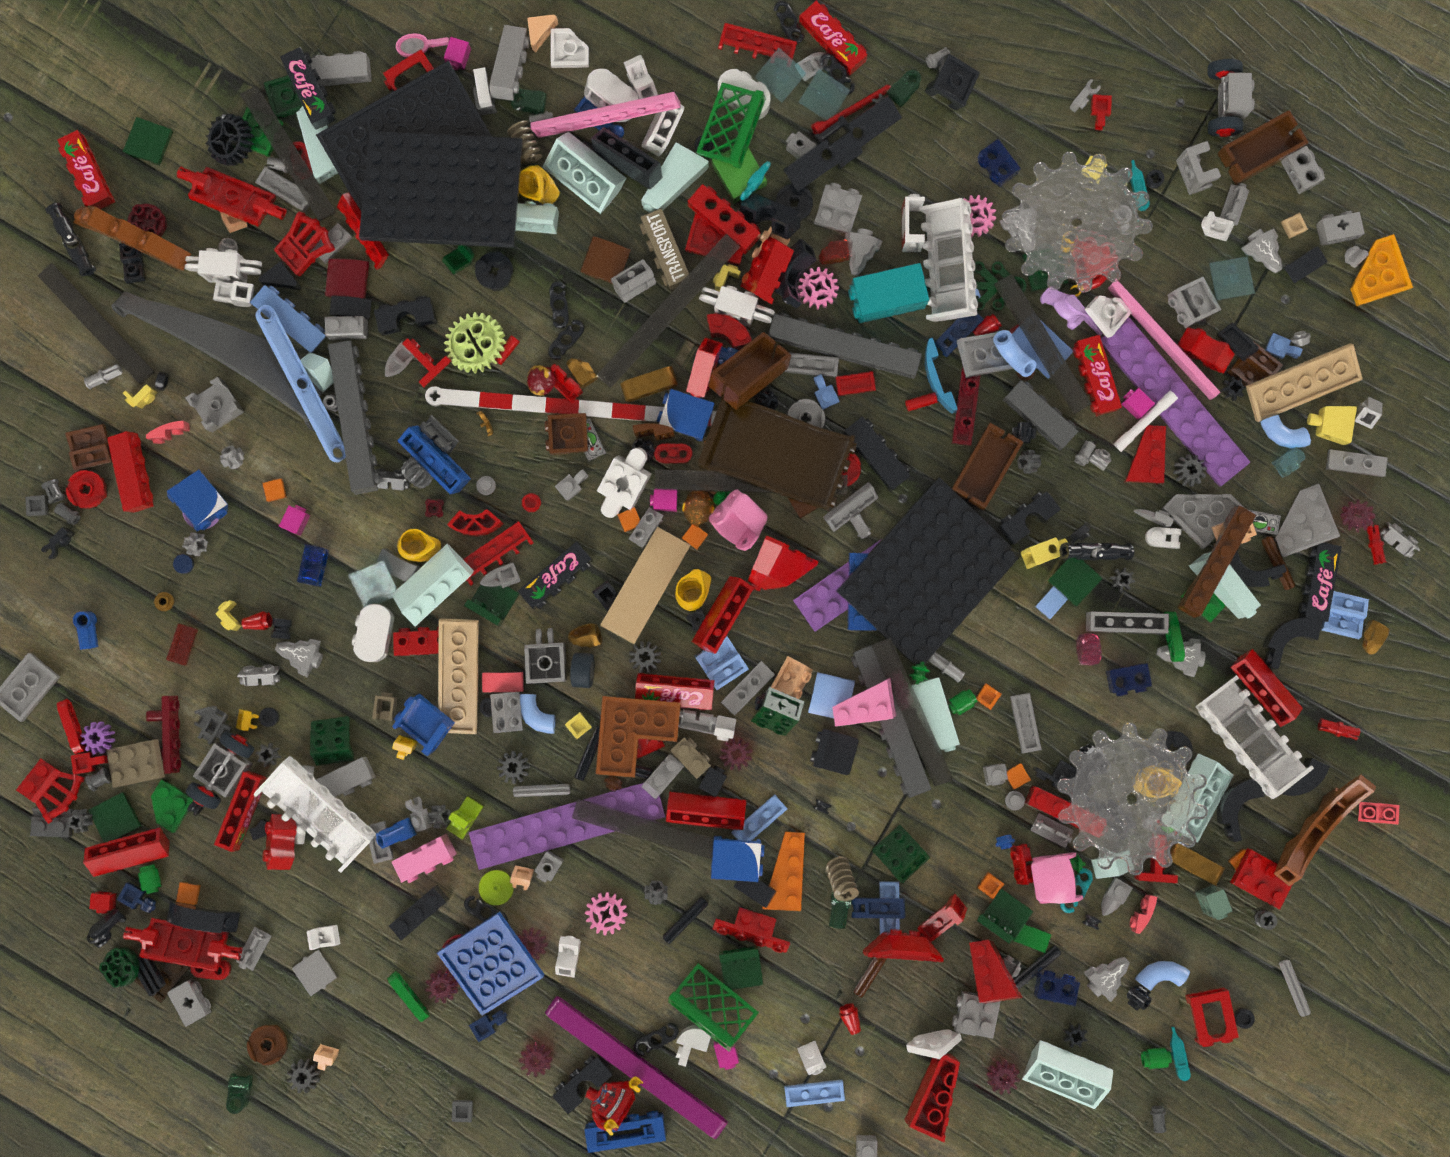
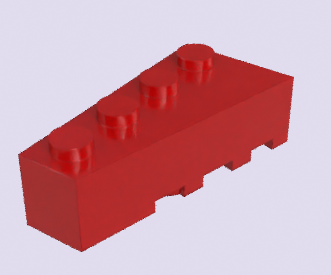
[904,1053,960,1143]

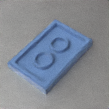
[1012,313,1073,379]

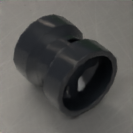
[271,618,292,639]

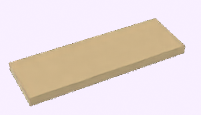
[1246,343,1363,422]
[601,527,691,644]
[438,618,479,734]

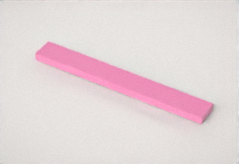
[531,92,680,138]
[1108,280,1220,400]

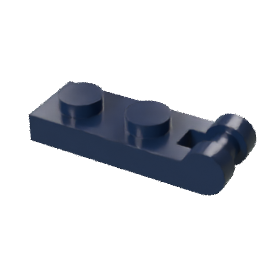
[935,313,984,358]
[851,897,905,919]

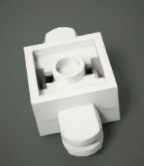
[185,248,262,283]
[699,285,775,328]
[597,447,652,518]

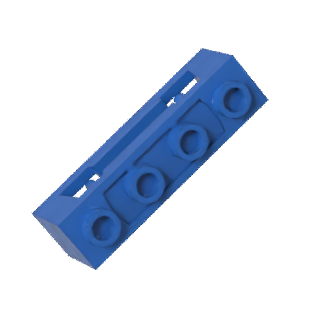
[397,426,471,494]
[584,1111,666,1153]

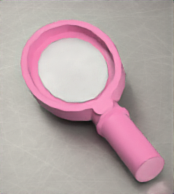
[396,33,449,57]

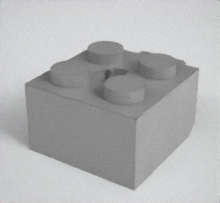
[524,628,567,684]

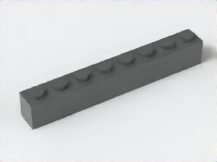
[768,313,922,379]
[328,340,380,495]
[851,644,932,798]

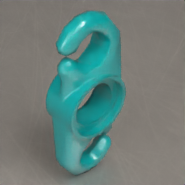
[740,161,771,200]
[1060,868,1093,913]

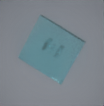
[755,48,807,103]
[799,70,850,120]
[1209,257,1255,300]
[348,560,397,607]

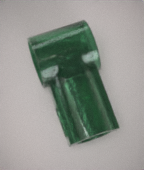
[829,890,852,929]

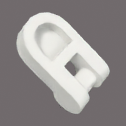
[1145,527,1182,549]

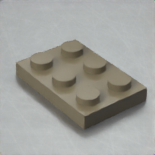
[106,739,165,788]

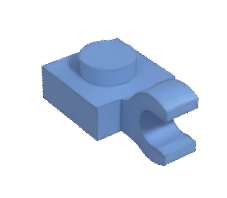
[1265,333,1303,359]
[814,374,840,410]

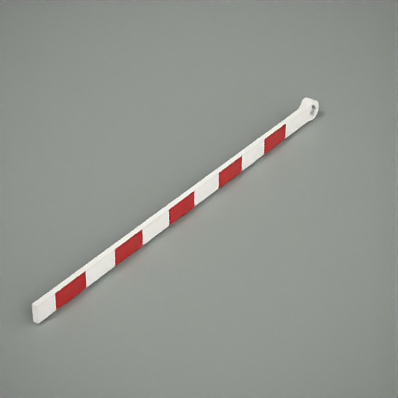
[425,386,717,427]

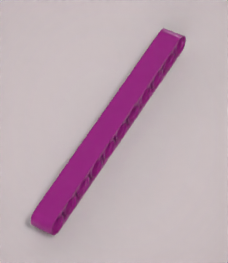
[545,996,728,1139]

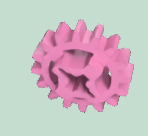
[964,195,996,237]
[798,267,839,310]
[585,892,628,935]

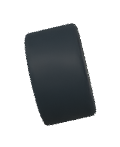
[570,653,595,688]

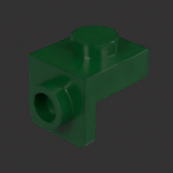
[442,245,474,275]

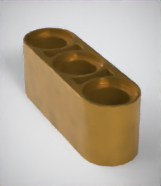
[620,366,678,402]
[1166,842,1225,886]

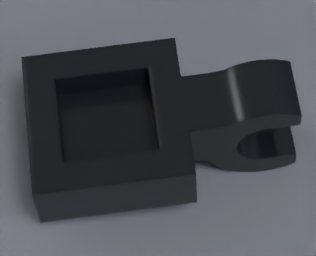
[1063,522,1092,544]
[41,527,75,560]

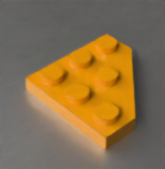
[1350,234,1413,306]

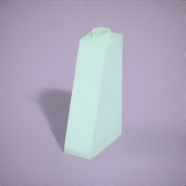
[296,106,338,184]
[641,143,709,213]
[1189,552,1261,619]
[900,677,960,752]

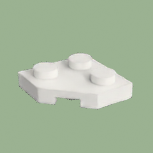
[551,28,589,68]
[1084,296,1132,338]
[906,1029,962,1059]

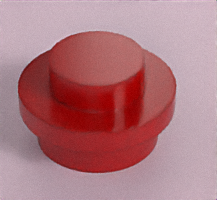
[522,493,541,512]

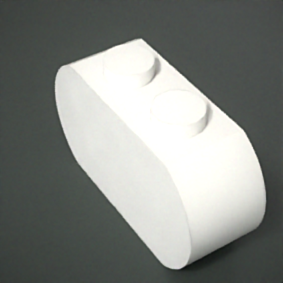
[584,69,639,122]
[718,69,770,120]
[642,104,684,157]
[352,604,395,662]

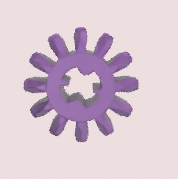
[80,722,116,754]

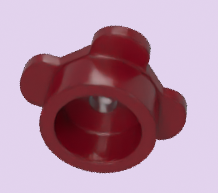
[425,499,444,518]

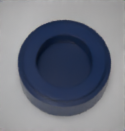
[173,554,194,574]

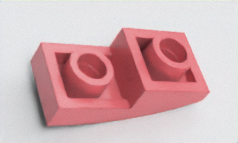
[146,421,190,444]
[482,672,524,692]
[1358,802,1400,824]
[1130,893,1157,934]

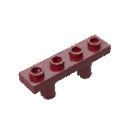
[952,368,981,446]
[146,696,181,774]

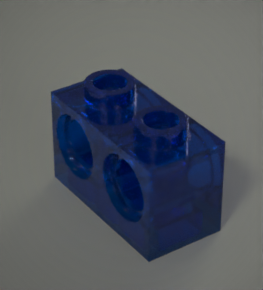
[977,139,1021,187]
[297,544,329,587]
[1106,663,1152,696]
[1034,970,1080,1006]

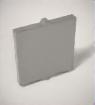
[292,949,337,996]

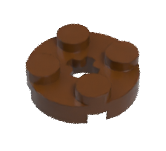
[247,1024,288,1065]

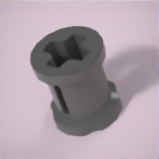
[41,479,65,504]
[85,767,112,791]
[1254,910,1277,930]

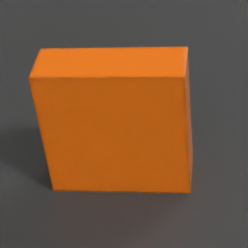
[263,479,287,502]
[617,507,640,532]
[682,523,708,550]
[976,683,1002,710]
[1007,763,1031,789]
[977,872,1004,899]
[176,882,201,905]

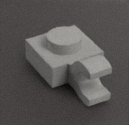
[1070,79,1101,112]
[555,469,589,501]
[405,797,433,832]

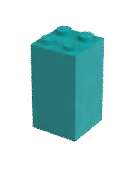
[848,263,929,324]

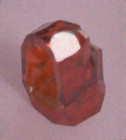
[819,239,849,264]

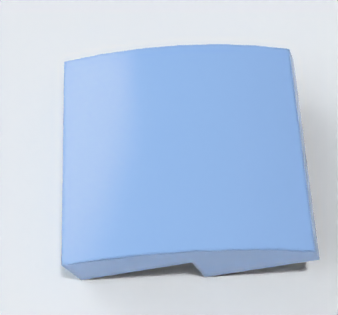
[1321,591,1369,639]
[694,636,749,690]
[808,672,855,718]

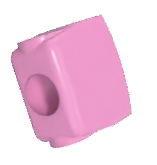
[709,489,768,551]
[1031,852,1083,904]

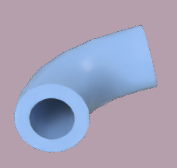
[993,330,1036,377]
[1260,415,1311,449]
[520,694,555,734]
[1135,961,1190,991]

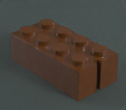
[1217,110,1309,186]
[708,332,791,410]
[951,423,1023,511]

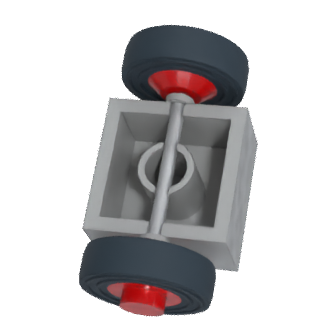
[1207,59,1255,137]
[186,731,255,809]

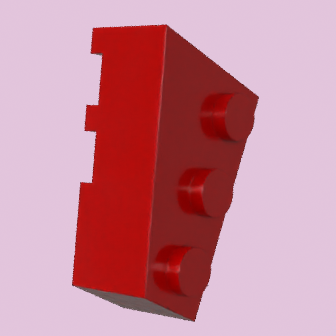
[740,236,794,304]
[969,940,1023,1004]

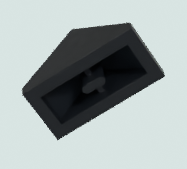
[258,261,301,290]
[592,581,618,612]

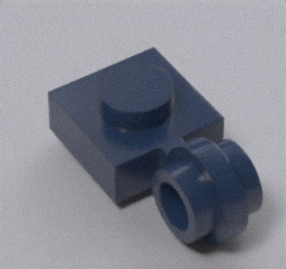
[117,882,156,913]
[469,1010,508,1042]

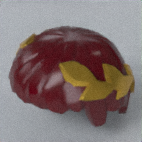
[527,365,555,396]

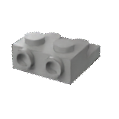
[814,183,862,233]
[1168,277,1221,328]
[952,991,1001,1039]

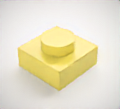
[565,712,592,739]

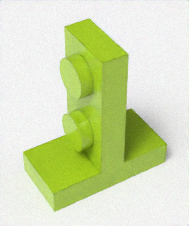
[446,796,484,840]

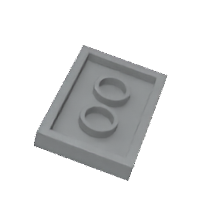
[957,330,1013,377]
[0,653,60,722]

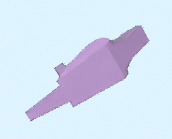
[1040,287,1103,336]

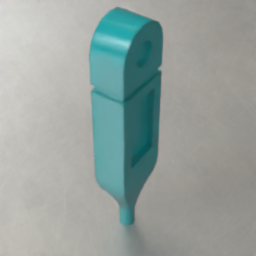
[1130,160,1150,211]
[1170,1027,1191,1081]

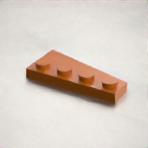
[762,831,805,911]

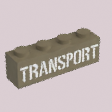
[639,208,691,290]

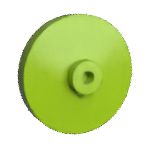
[479,870,514,905]

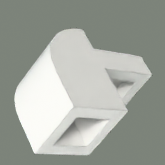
[624,55,658,99]
[213,280,255,307]
[555,936,581,978]
[676,1025,711,1067]

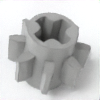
[220,445,245,469]
[182,532,208,556]

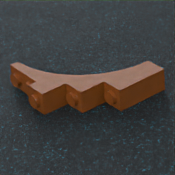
[73,205,191,271]
[1274,774,1376,886]

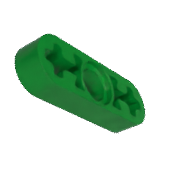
[1164,611,1185,662]
[387,971,430,1022]

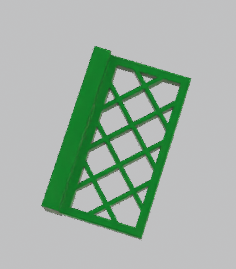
[696,82,766,169]
[668,963,759,1052]

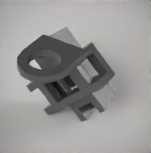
[194,706,232,744]

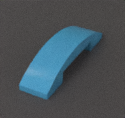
[925,338,957,414]

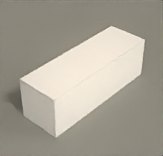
[473,67,492,108]

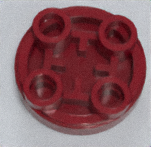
[127,204,167,237]

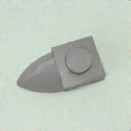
[795,52,829,81]
[385,342,414,377]
[1133,509,1174,528]
[480,563,520,588]
[1101,877,1133,916]

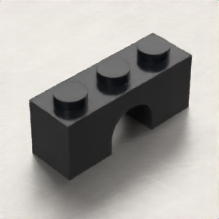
[740,193,801,240]
[374,296,438,336]
[999,491,1061,545]
[389,885,450,941]
[552,1054,614,1114]

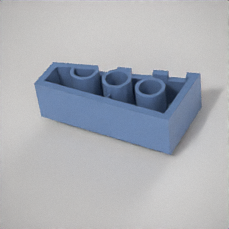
[250,285,326,353]

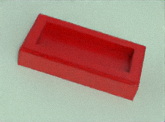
[835,371,876,396]

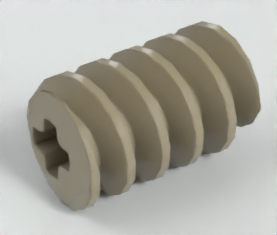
[507,120,542,165]
[826,856,859,901]

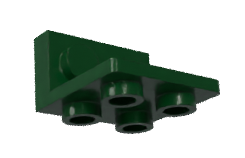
[464,585,519,626]
[751,687,804,736]
[310,716,354,766]
[872,825,930,884]
[977,889,1033,944]
[719,946,763,990]

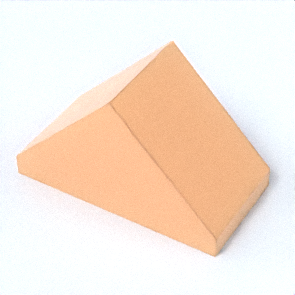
[527,14,559,53]

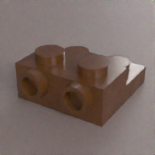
[545,413,588,455]

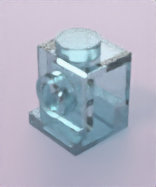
[1272,447,1306,478]

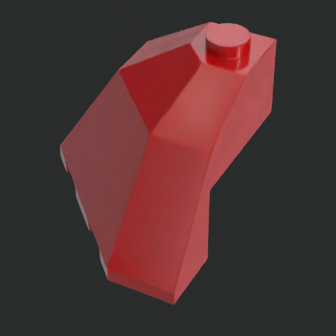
[747,536,818,592]

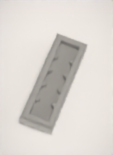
[255,167,314,213]
[1326,449,1387,477]
[823,482,879,532]
[721,661,775,715]
[1010,693,1042,754]

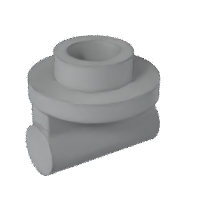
[1344,246,1369,268]
[1088,449,1111,471]

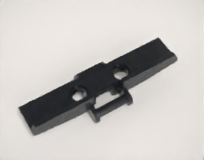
[783,95,902,192]

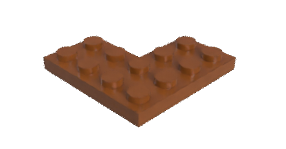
[596,696,680,778]

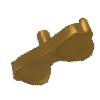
[476,411,493,437]

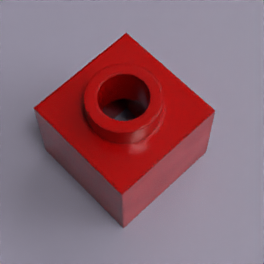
[89,891,117,914]

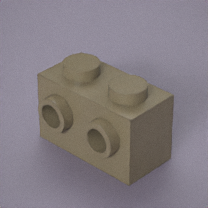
[670,737,711,779]

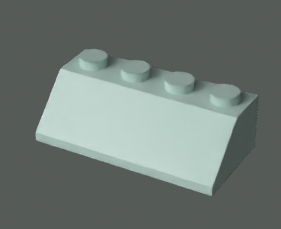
[543,132,627,214]
[516,201,559,234]
[392,543,474,626]
[1162,754,1234,843]
[1022,1040,1113,1109]

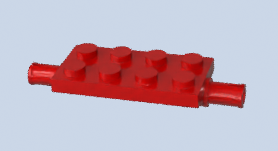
[177,166,287,227]
[123,918,243,972]

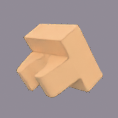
[510,865,534,890]
[313,1044,339,1071]

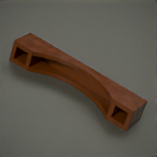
[1177,505,1256,618]

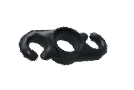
[773,1,804,44]
[820,53,855,95]
[549,282,569,328]
[548,320,585,360]
[464,895,508,922]
[634,1023,679,1056]

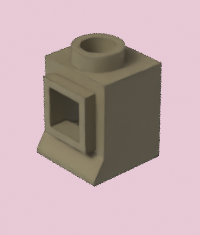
[372,692,397,721]

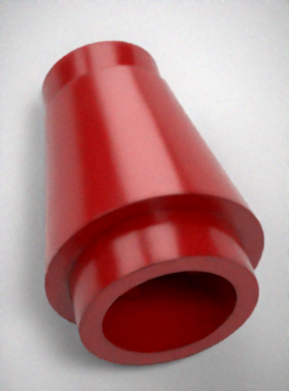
[972,314,1002,336]
[241,611,272,630]
[839,1003,861,1035]

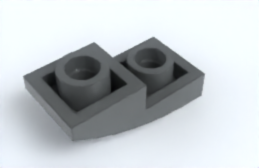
[375,548,419,581]

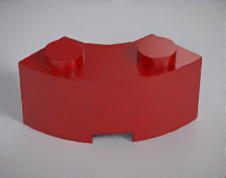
[707,314,752,350]
[1177,327,1235,373]
[447,509,504,536]
[263,814,297,870]

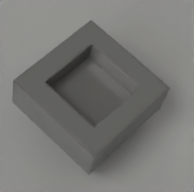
[25,495,49,517]
[452,1100,473,1122]

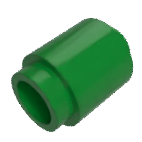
[948,689,978,716]
[138,864,162,894]
[1141,1047,1172,1069]

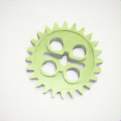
[444,312,506,374]

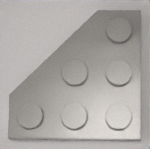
[1276,484,1340,557]
[1161,494,1243,549]

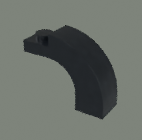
[774,239,817,309]
[1230,551,1287,587]
[1263,618,1323,670]
[1263,757,1330,796]
[1217,777,1265,842]
[167,902,240,933]

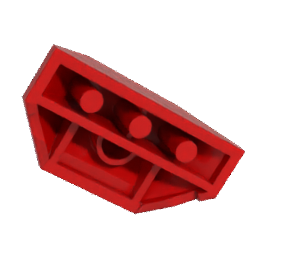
[863,929,944,962]

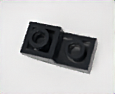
[119,243,146,284]
[1284,246,1328,283]
[329,296,372,320]

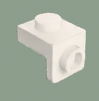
[1201,211,1234,241]
[714,715,736,741]
[307,925,340,950]
[797,1041,826,1075]

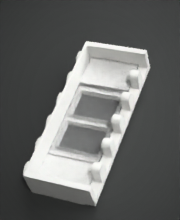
[919,198,978,322]
[1196,675,1314,799]
[253,756,376,872]

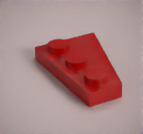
[1124,425,1166,484]

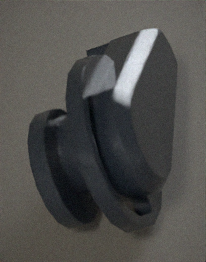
[87,909,126,948]

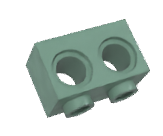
[1195,885,1233,920]

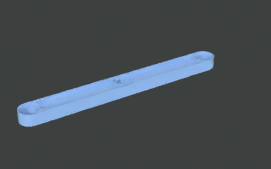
[255,305,346,462]

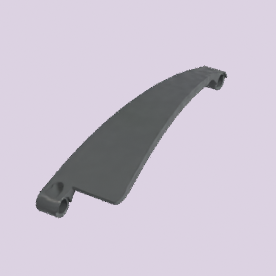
[111,292,330,432]

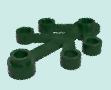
[953,261,1027,311]

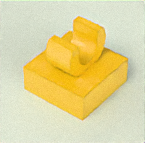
[236,709,259,731]
[392,735,417,760]

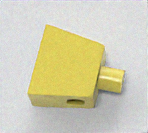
[1307,406,1357,445]
[1020,537,1068,569]

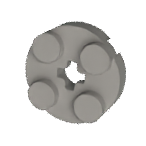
[787,399,825,428]

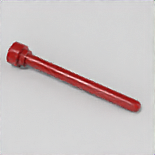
[811,85,892,134]

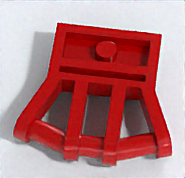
[274,211,335,276]
[16,759,85,824]

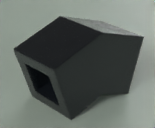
[249,819,269,841]

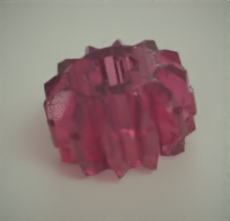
[1340,499,1375,533]
[1075,633,1102,666]
[720,738,753,770]
[517,927,548,960]
[425,969,459,1004]
[519,1042,553,1077]
[986,1060,1020,1095]

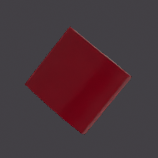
[325,259,369,299]

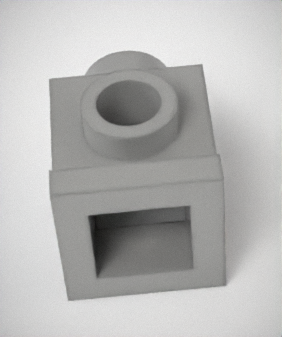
[786,131,816,159]
[1355,397,1383,429]
[983,763,1008,786]
[534,850,564,882]

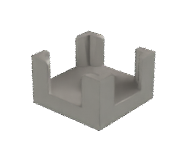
[1176,141,1221,195]
[185,377,244,433]

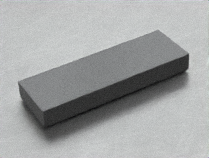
[785,353,839,377]

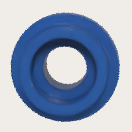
[996,835,1015,850]

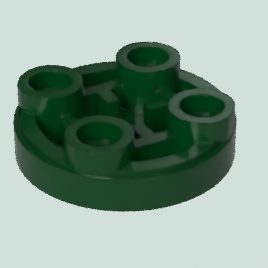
[99,947,139,988]

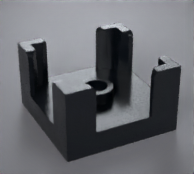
[924,54,980,111]

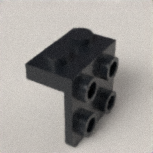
[810,728,859,775]

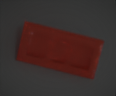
[166,623,198,666]

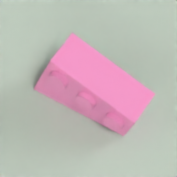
[832,678,896,726]
[392,833,457,883]

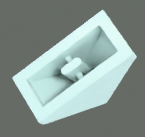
[301,352,334,392]
[1091,850,1134,879]

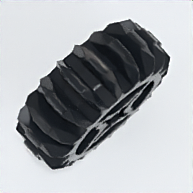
[205,114,255,166]

